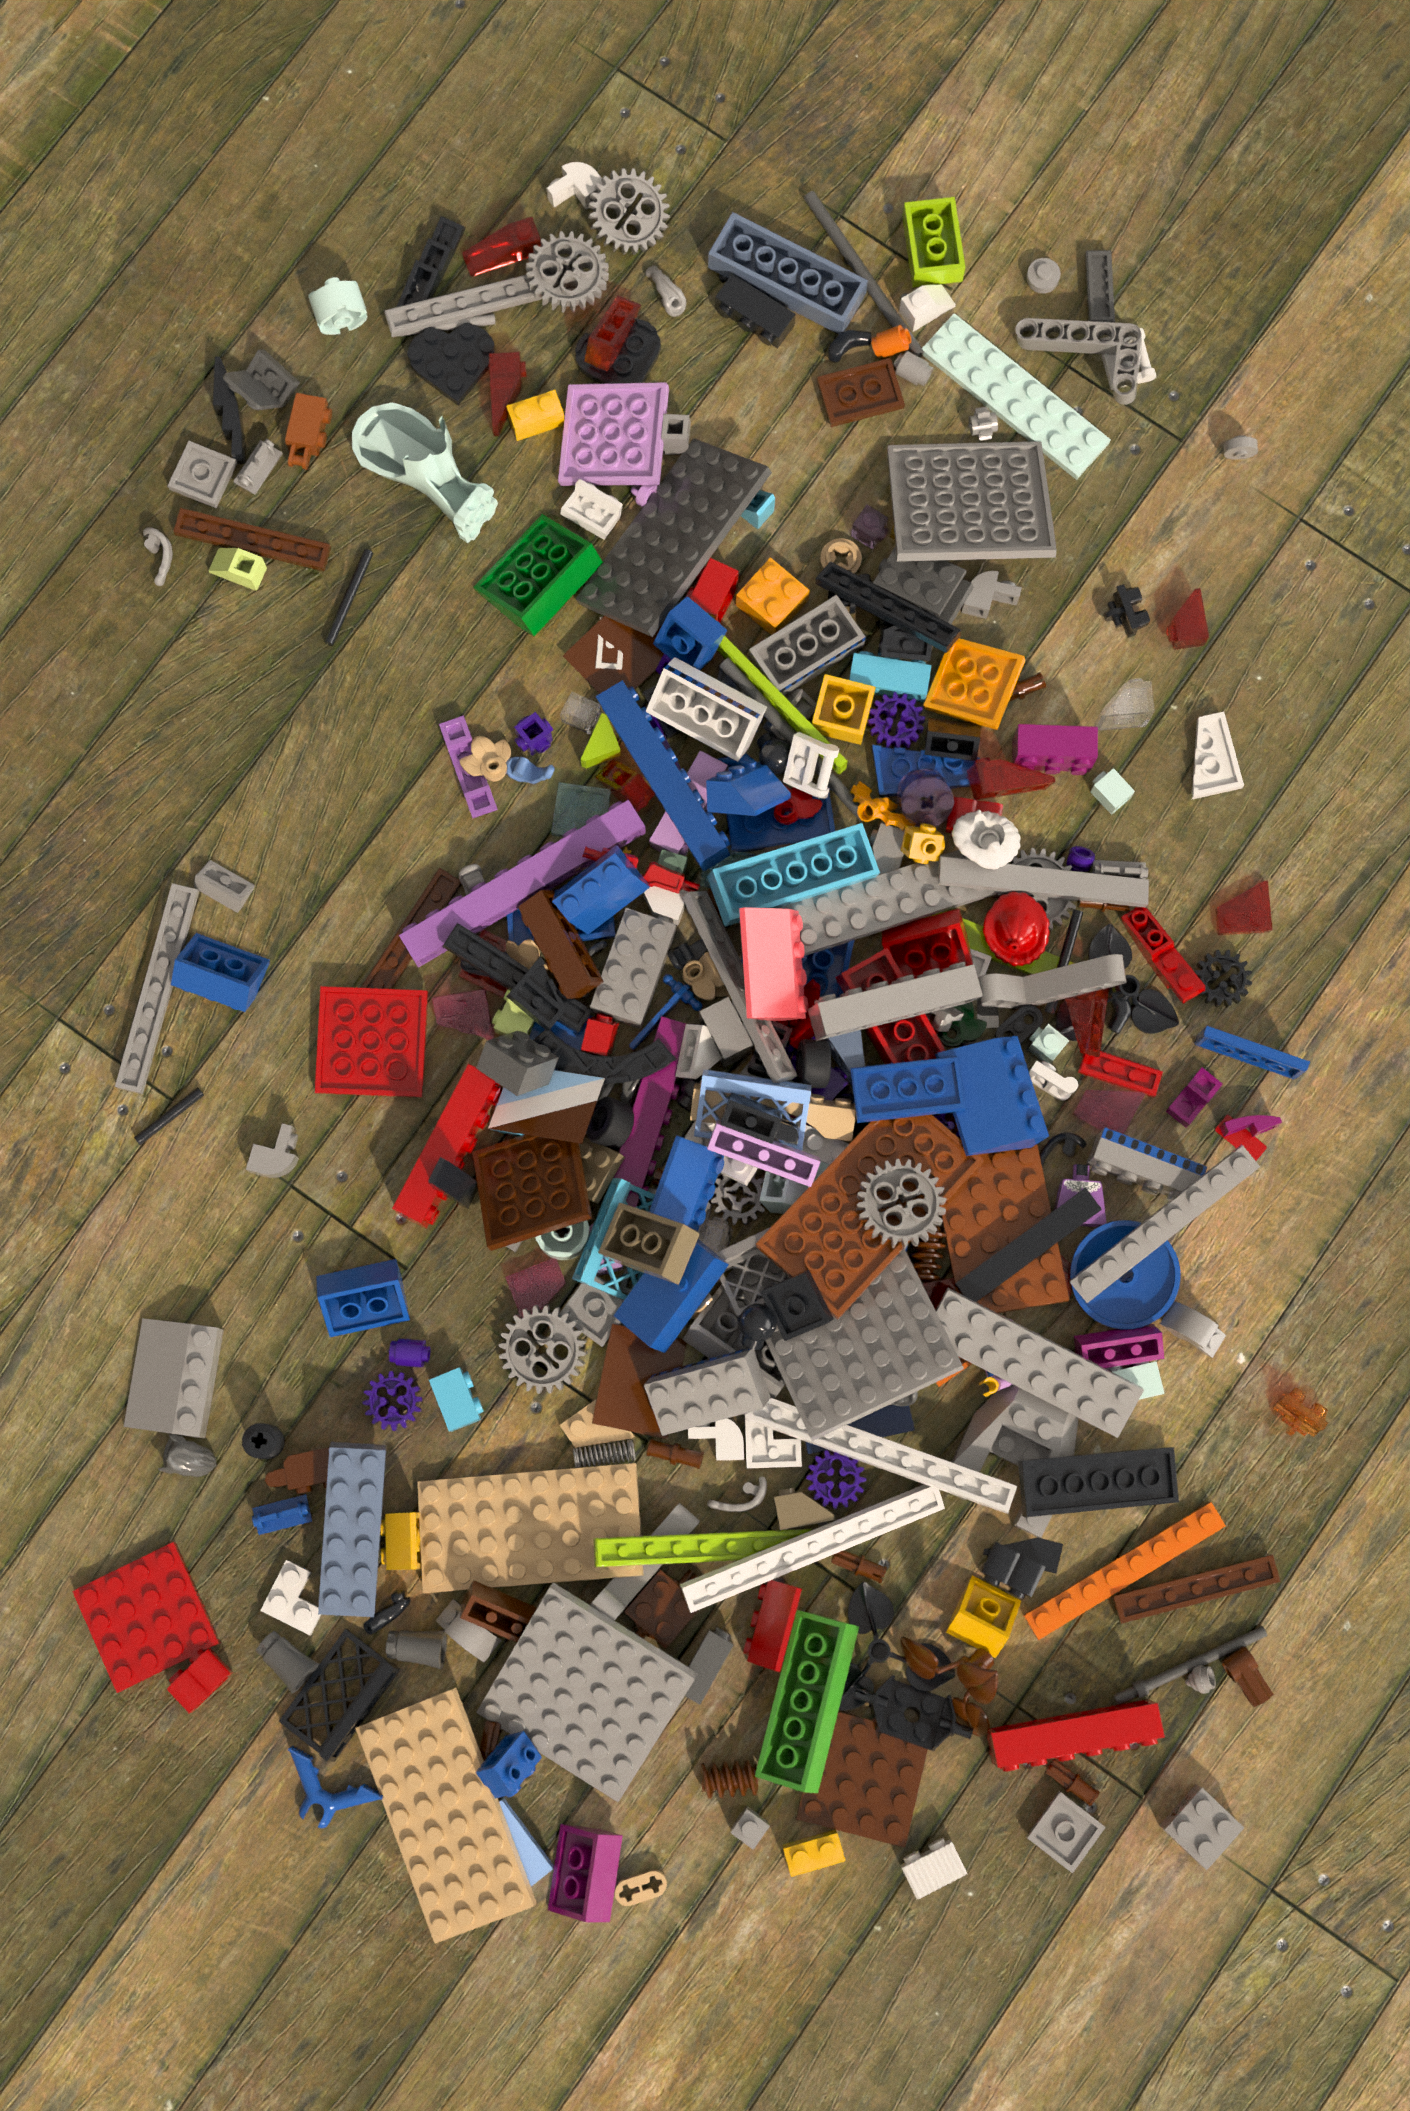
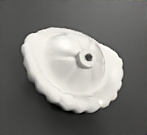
[952,810,1020,870]

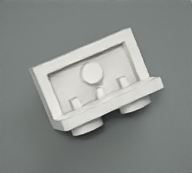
[560,479,622,540]

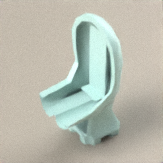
[352,402,498,543]

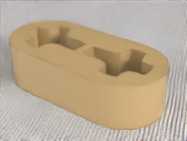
[615,1869,667,1906]

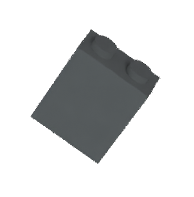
[685,1627,734,1705]

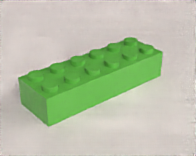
[755,1610,859,1793]

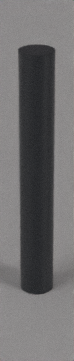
[134,1087,204,1146]

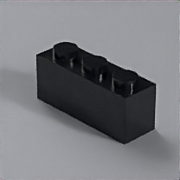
[715,273,796,349]

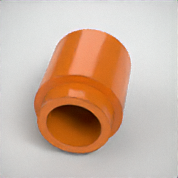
[871,325,912,358]

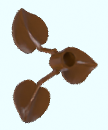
[900,1636,998,1738]

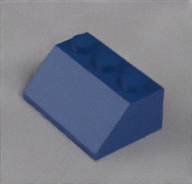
[706,760,791,816]
[552,845,650,934]
[171,933,270,1012]
[649,1136,724,1231]
[316,1259,410,1337]

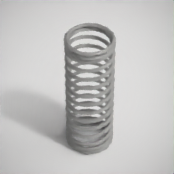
[573,1439,636,1468]

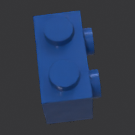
[475,1731,542,1799]

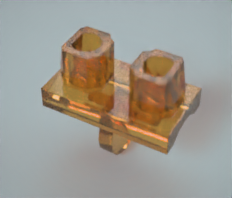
[1273,1388,1328,1437]

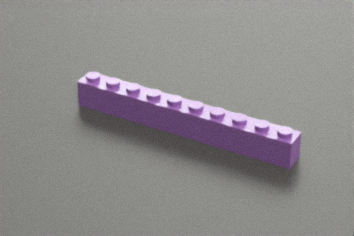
[399,800,646,968]

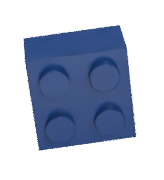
[653,596,727,670]

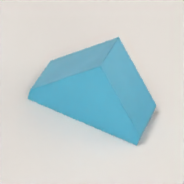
[741,490,775,529]

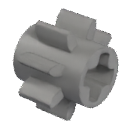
[969,407,998,441]

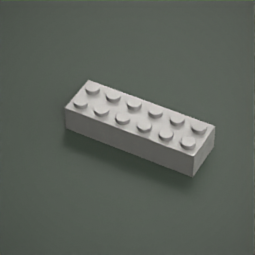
[808,962,983,1041]

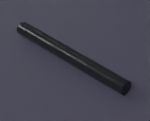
[324,549,374,646]
[1044,909,1084,1014]

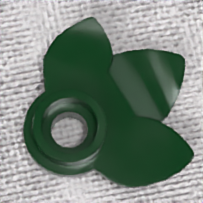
[934,1002,987,1047]

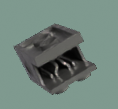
[873,546,974,624]

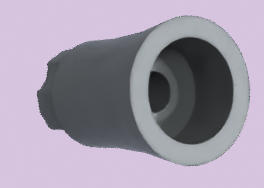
[386,1630,447,1669]
[256,1631,319,1694]

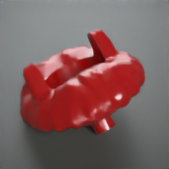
[982,891,1050,966]

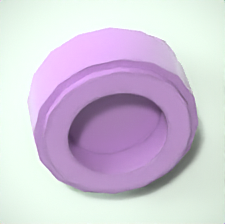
[631,485,658,507]

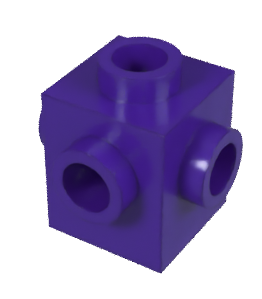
[514,712,553,756]

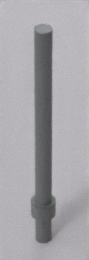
[1113,1626,1267,1705]

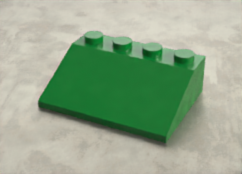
[473,514,603,636]

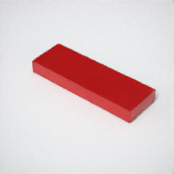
[1077,1046,1163,1098]

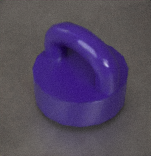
[1066,846,1095,872]

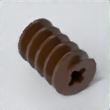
[909,1226,947,1282]
[700,1760,758,1799]

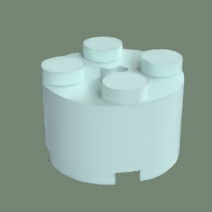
[308,277,367,335]
[535,1220,590,1260]

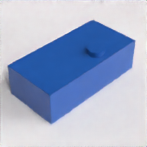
[613,1239,729,1353]

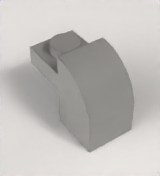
[661,414,691,455]
[962,571,1022,619]
[246,1123,299,1178]
[1160,1301,1226,1358]
[436,1599,502,1662]

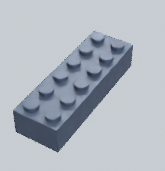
[708,212,868,335]
[318,1442,387,1617]

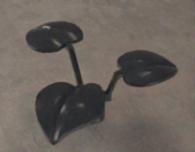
[1056,924,1179,1041]
[839,1582,956,1710]

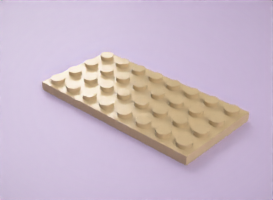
[418,1463,644,1594]
[355,1688,537,1944]

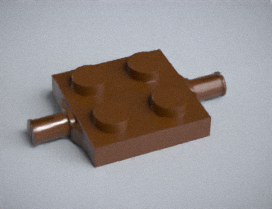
[624,1569,698,1649]

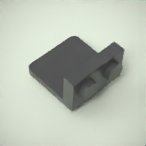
[223,349,300,410]

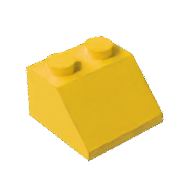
[381,1512,422,1570]
[946,1575,1021,1658]

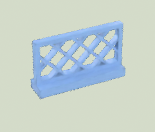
[694,1069,811,1151]

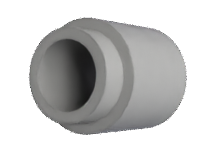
[893,351,933,386]

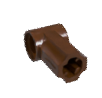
[1221,1646,1274,1707]

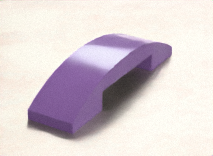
[439,716,498,818]

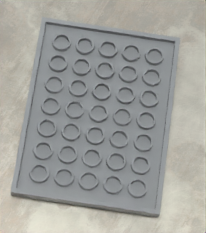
[732,1249,964,1441]

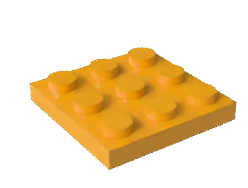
[923,638,1025,730]

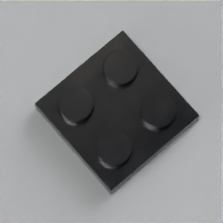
[760,1269,834,1341]

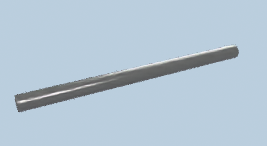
[804,191,924,357]
[719,657,862,822]

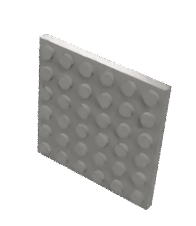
[887,441,1057,561]
[476,1583,698,1802]

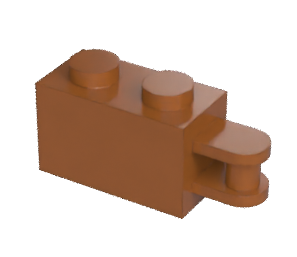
[285,393,332,470]

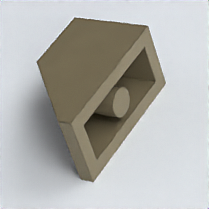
[773,1488,835,1530]

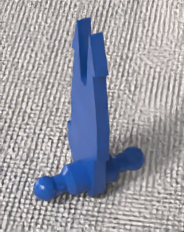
[629,974,703,1050]

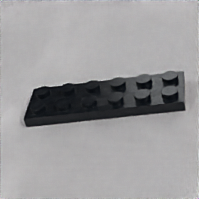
[1018,1447,1179,1517]

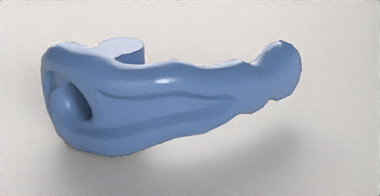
[506,757,555,784]

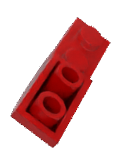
[1121,907,1205,1004]

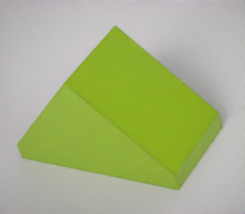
[581,713,621,769]

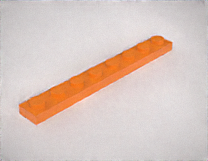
[1023,1502,1226,1640]

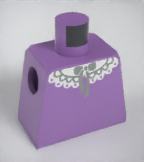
[1053,1164,1106,1227]

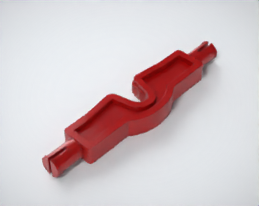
[582,846,700,894]

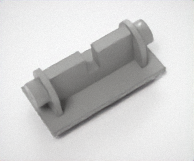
[233,439,283,495]
[1093,860,1148,879]

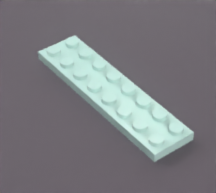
[922,313,1111,480]

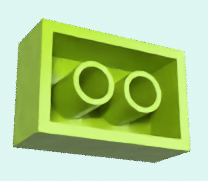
[902,197,966,288]

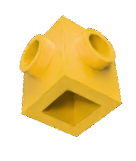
[900,824,945,864]

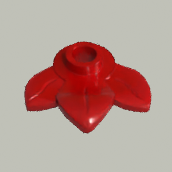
[774,784,822,825]

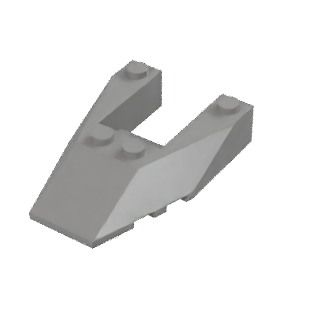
[951,1385,1078,1538]

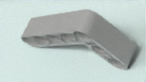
[1015,318,1142,405]
[978,954,1126,1009]
[590,1503,700,1620]

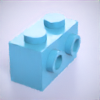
[429,1367,484,1432]

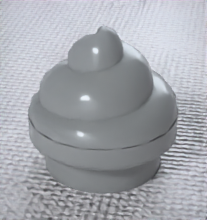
[1185,1665,1216,1694]

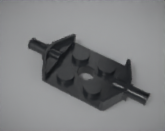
[853,1675,974,1751]

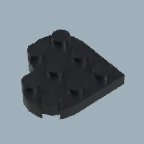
[575,319,661,384]
[407,323,495,405]

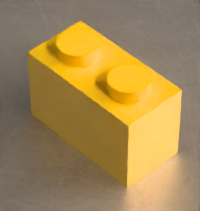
[507,390,564,441]
[782,1829,845,1877]

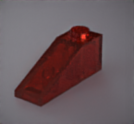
[462,216,541,277]
[584,295,641,371]
[489,352,527,436]
[967,757,1056,800]
[1065,988,1109,1058]

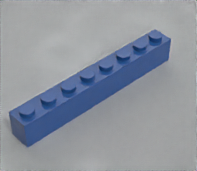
[596,680,731,872]

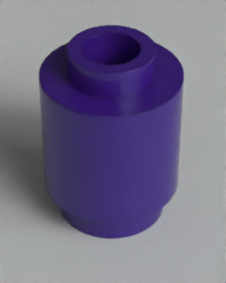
[389,1338,431,1368]

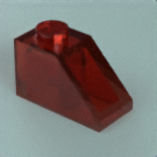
[1167,588,1209,650]
[595,759,655,812]

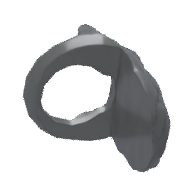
[158,1434,217,1477]

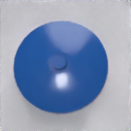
[1070,1220,1181,1329]

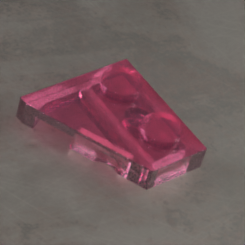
[432,988,495,1040]
[1073,1090,1145,1134]
[505,1258,566,1318]

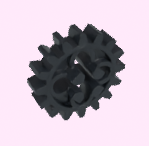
[1195,949,1252,1008]

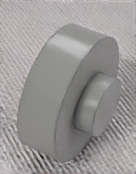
[1026,258,1060,293]
[1223,435,1258,460]

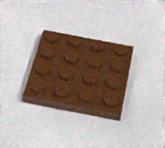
[472,1135,592,1251]
[796,1711,928,1848]

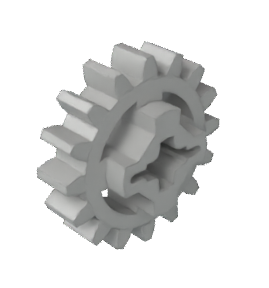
[711,1171,765,1225]

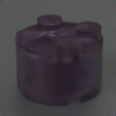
[897,769,954,827]

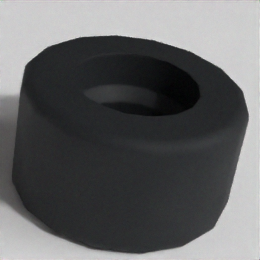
[796,1039,831,1088]
[586,1097,634,1149]

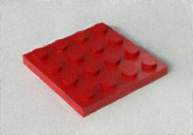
[315,986,428,1098]
[72,1542,220,1693]

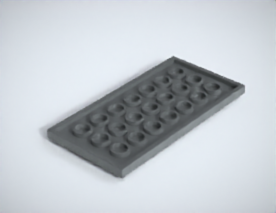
[576,438,772,637]

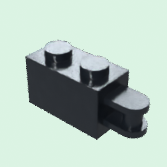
[720,1093,799,1144]

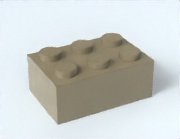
[598,1202,700,1285]

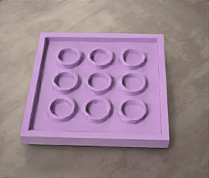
[558,383,669,486]

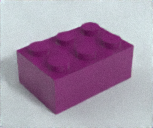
[1012,724,1098,775]

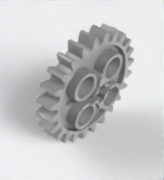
[587,168,670,255]
[526,231,609,313]
[993,848,1078,932]
[856,1159,947,1249]
[498,1304,588,1394]

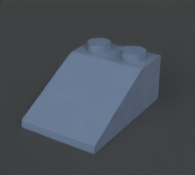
[822,1030,865,1086]

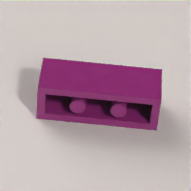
[1074,1323,1165,1368]

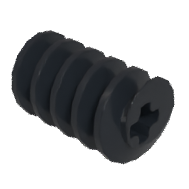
[242,1423,285,1459]

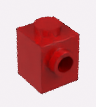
[581,1013,619,1056]

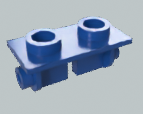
[252,1494,312,1535]

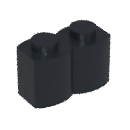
[980,1542,1046,1599]

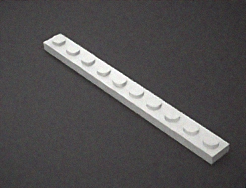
[746,1398,1017,1514]
[680,1484,945,1613]

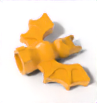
[850,781,916,831]

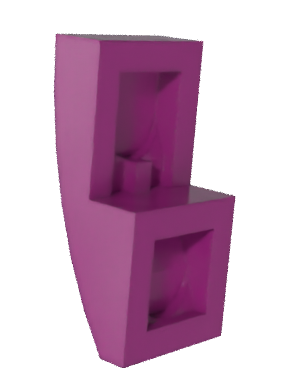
[1166,1067,1223,1128]
[1220,1115,1282,1137]

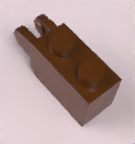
[265,1447,329,1494]

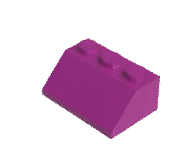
[548,1824,623,1922]

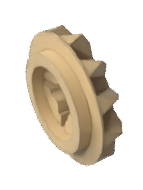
[820,538,862,574]

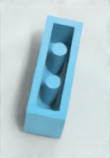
[849,651,931,703]

